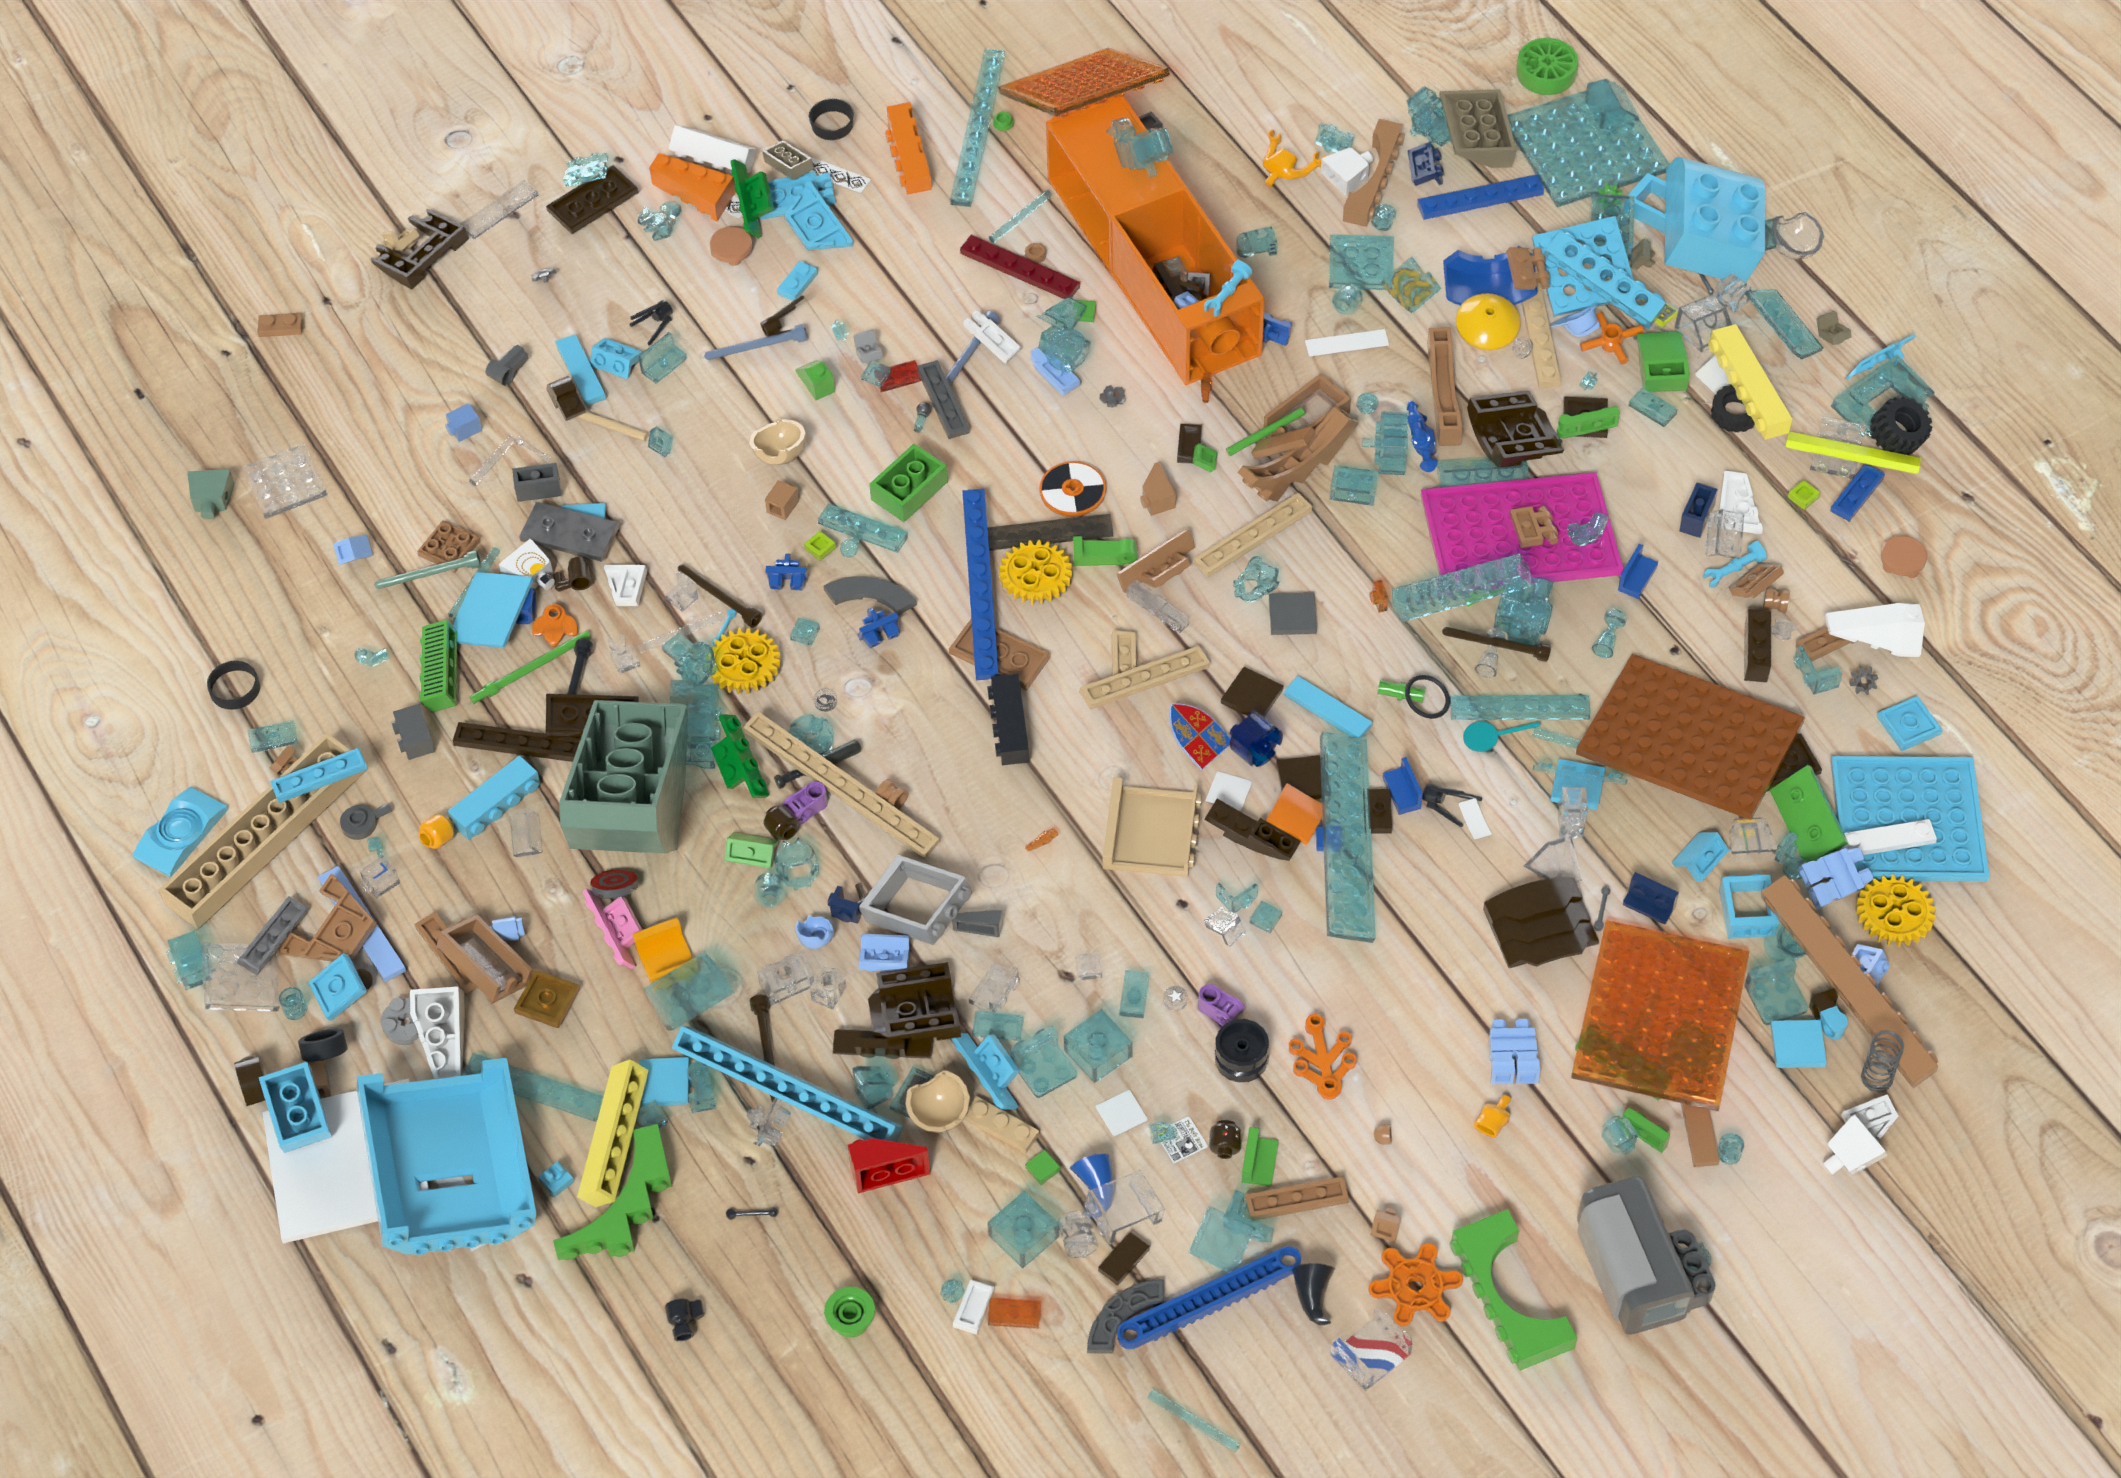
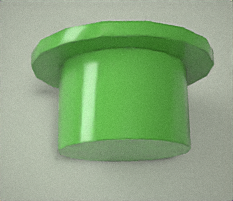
[824,1287,875,1338]

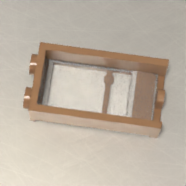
[1264,374,1351,451]
[436,914,533,1004]

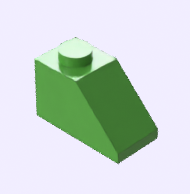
[795,361,835,400]

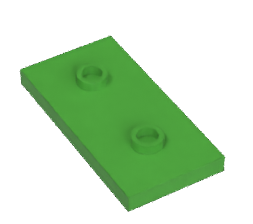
[1770,765,1848,864]

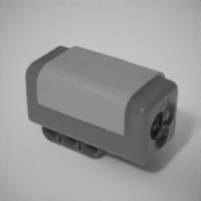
[1577,1176,1716,1335]

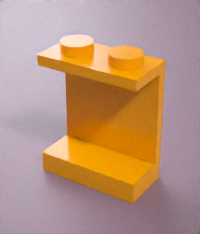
[632,917,700,992]

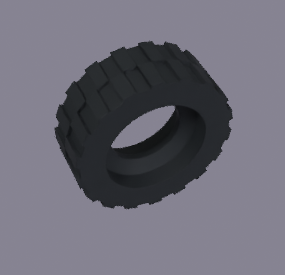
[1711,385,1755,433]

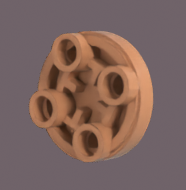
[710,226,752,266]
[1881,536,1927,578]

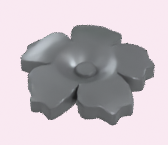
[532,268,557,283]
[1099,385,1126,407]

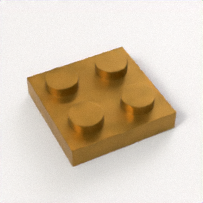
[514,970,580,1029]

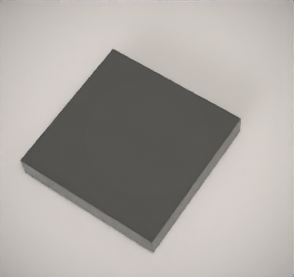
[1269,593,1317,635]

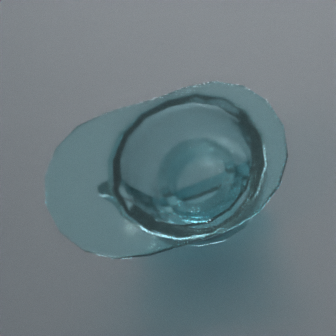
[1764,925,1806,963]

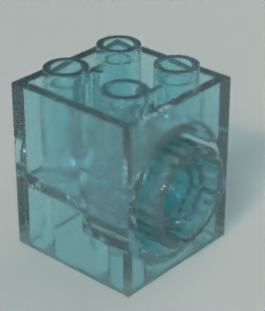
[1493,572,1553,646]

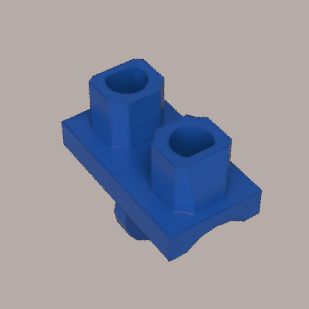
[1263,313,1292,346]
[765,553,809,591]
[857,608,900,648]

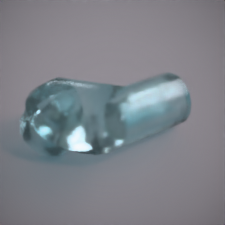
[354,648,390,667]

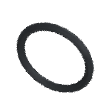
[1405,675,1450,719]

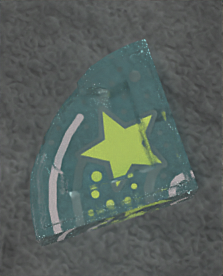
[1149,1122,1176,1144]

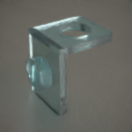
[1216,883,1258,914]

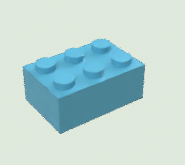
[259,1062,332,1153]

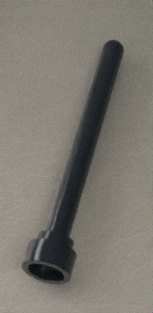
[567,639,594,694]

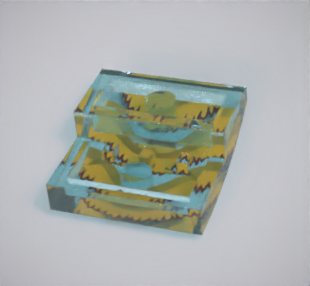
[1380,257,1441,313]

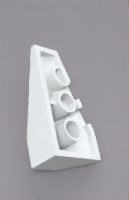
[1825,603,1925,657]
[410,987,465,1079]

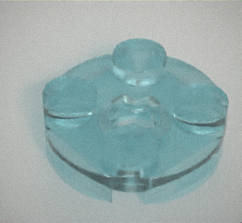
[788,714,834,755]

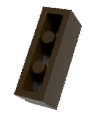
[1744,609,1771,682]

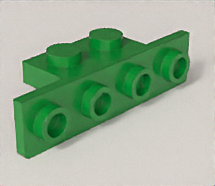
[730,159,774,238]
[711,714,769,798]

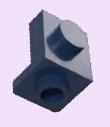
[828,886,861,924]

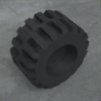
[1870,396,1933,455]

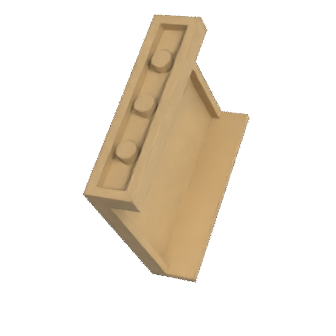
[1103,777,1202,877]

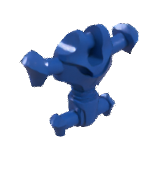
[1407,400,1437,472]

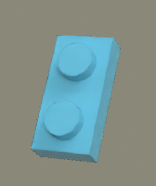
[777,261,818,301]

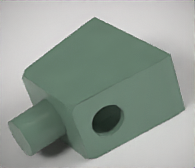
[188,469,234,519]

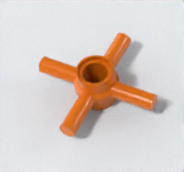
[1580,312,1644,364]

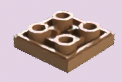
[417,520,480,573]

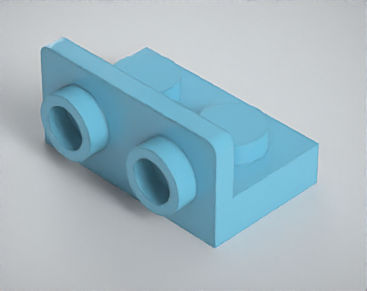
[590,338,642,379]

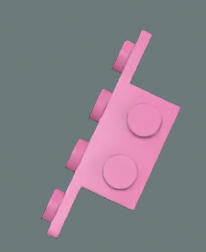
[583,888,642,969]

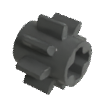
[1849,665,1879,695]

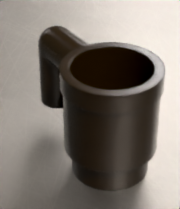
[553,557,592,591]

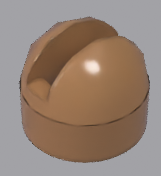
[1373,1124,1392,1145]

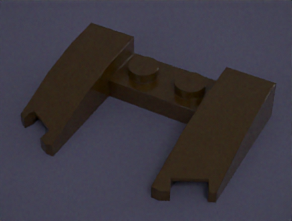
[370,209,469,290]

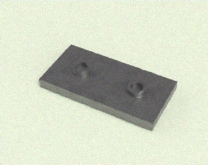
[519,502,619,562]

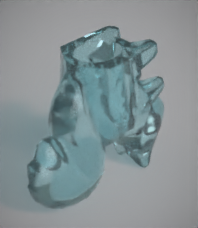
[637,201,682,241]

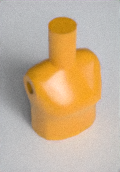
[1474,1095,1511,1138]

